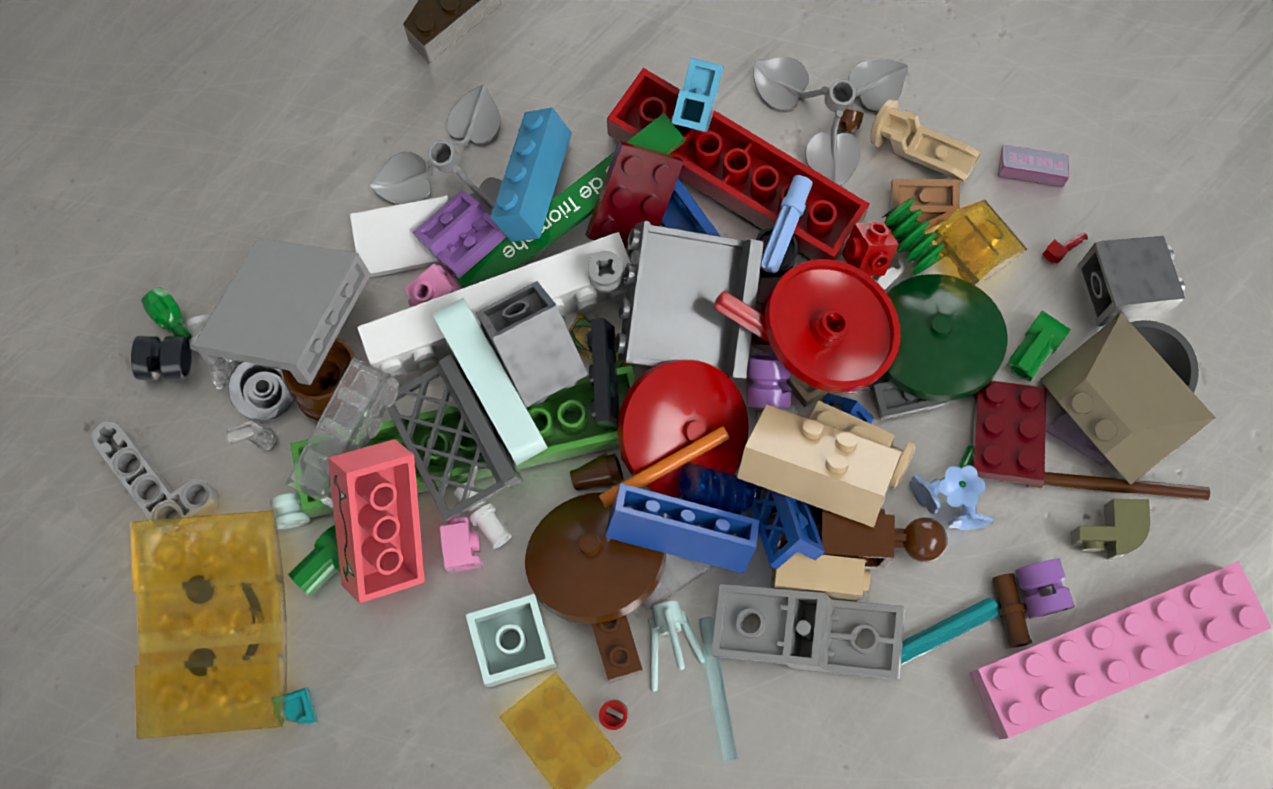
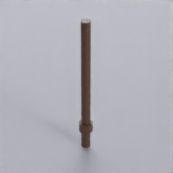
[1001,472,1210,501]

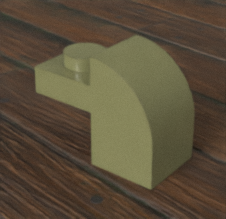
[1071,499,1150,560]

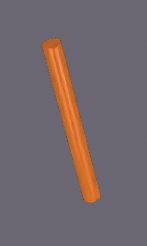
[599,426,730,508]

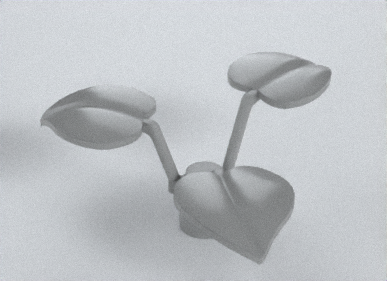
[753,57,908,186]
[369,85,502,216]

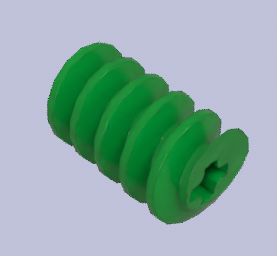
[881,198,947,275]

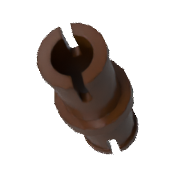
[992,573,1032,648]

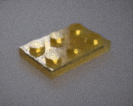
[499,672,622,789]

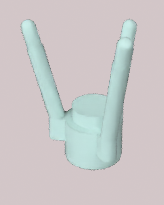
[648,601,706,692]

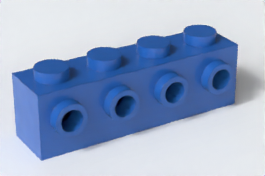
[605,483,759,574]

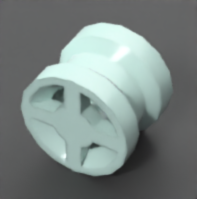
[270,492,310,529]

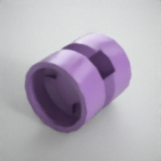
[746,354,792,409]
[1015,558,1075,619]

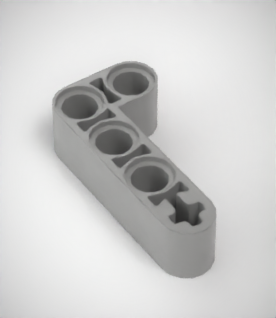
[91,421,220,537]

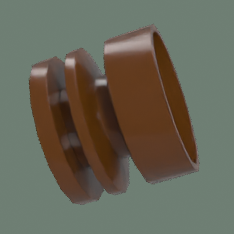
[283,338,369,426]

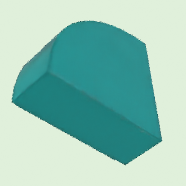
[272,687,318,724]

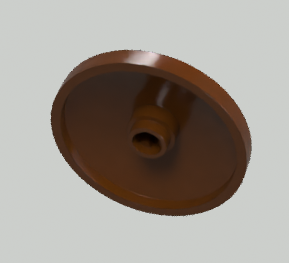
[525,492,666,624]

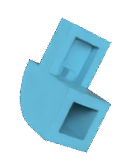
[672,58,724,132]

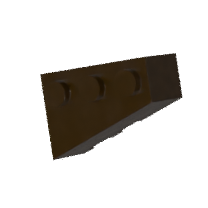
[403,0,502,64]

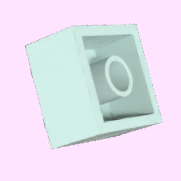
[465,594,557,687]

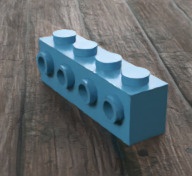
[491,107,572,242]

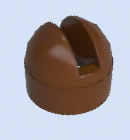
[838,109,864,133]

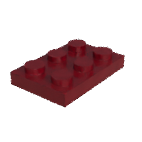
[585,140,684,249]
[972,380,1047,486]

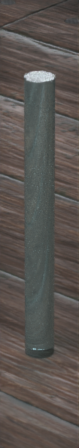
[698,617,738,761]

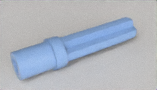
[761,175,813,274]

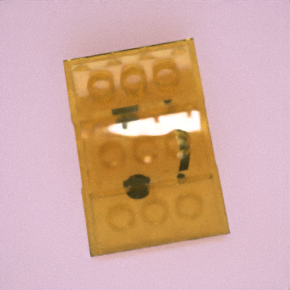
[131,510,287,739]

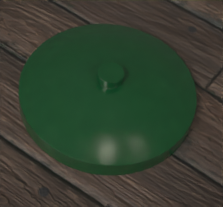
[883,274,1008,401]

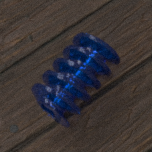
[677,462,756,515]

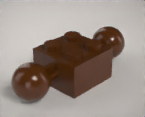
[768,509,948,568]

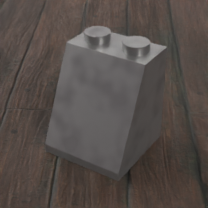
[1078,236,1186,327]
[475,281,588,407]

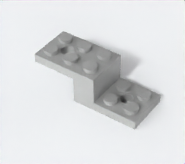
[711,584,906,680]

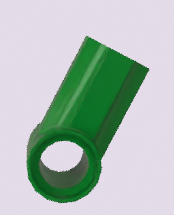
[1006,310,1071,381]
[288,525,340,597]

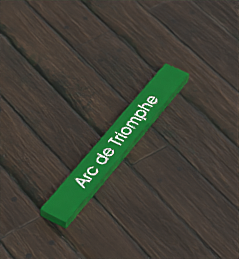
[454,113,686,289]

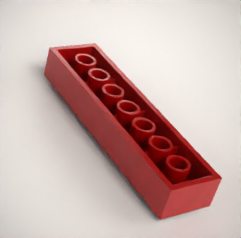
[607,67,870,260]

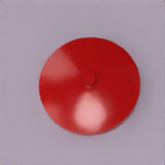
[765,259,900,393]
[617,359,749,500]

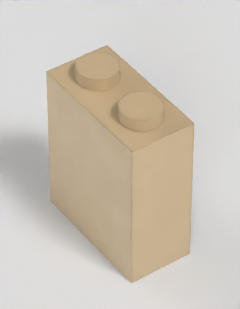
[771,549,871,602]

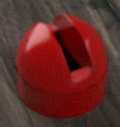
[599,699,629,730]

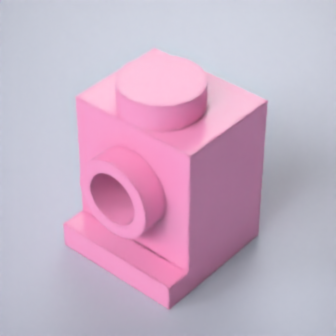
[439,517,483,573]

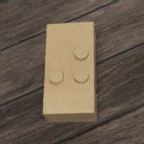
[737,404,901,527]

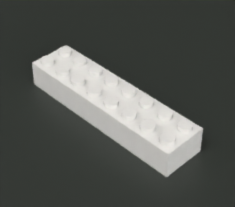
[357,232,630,383]

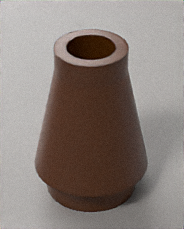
[570,453,624,491]

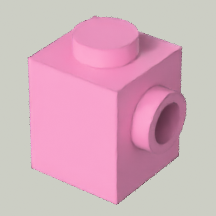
[404,264,462,307]

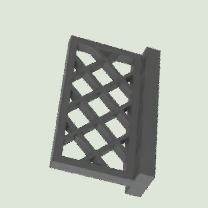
[382,354,524,521]

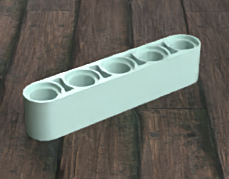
[433,298,548,465]

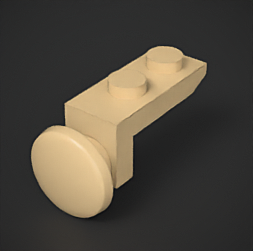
[870,99,980,183]
[809,400,915,488]

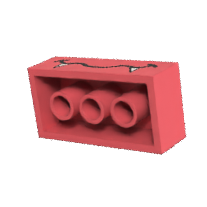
[328,439,425,603]

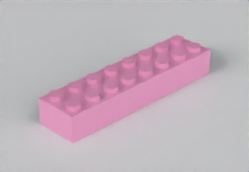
[970,561,1272,740]

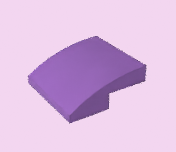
[413,190,507,279]

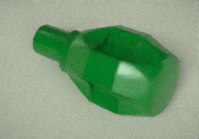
[141,287,192,340]

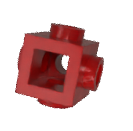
[842,222,899,276]

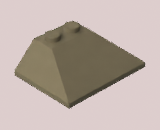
[1040,313,1216,485]

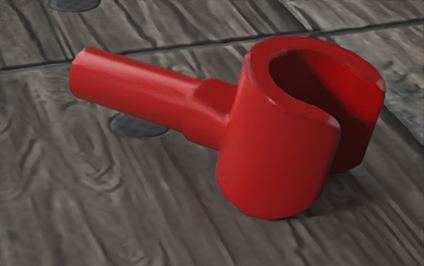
[1042,232,1088,264]

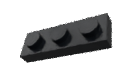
[587,318,619,429]

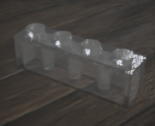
[285,357,400,508]

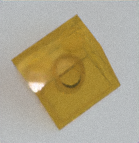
[934,199,1027,286]

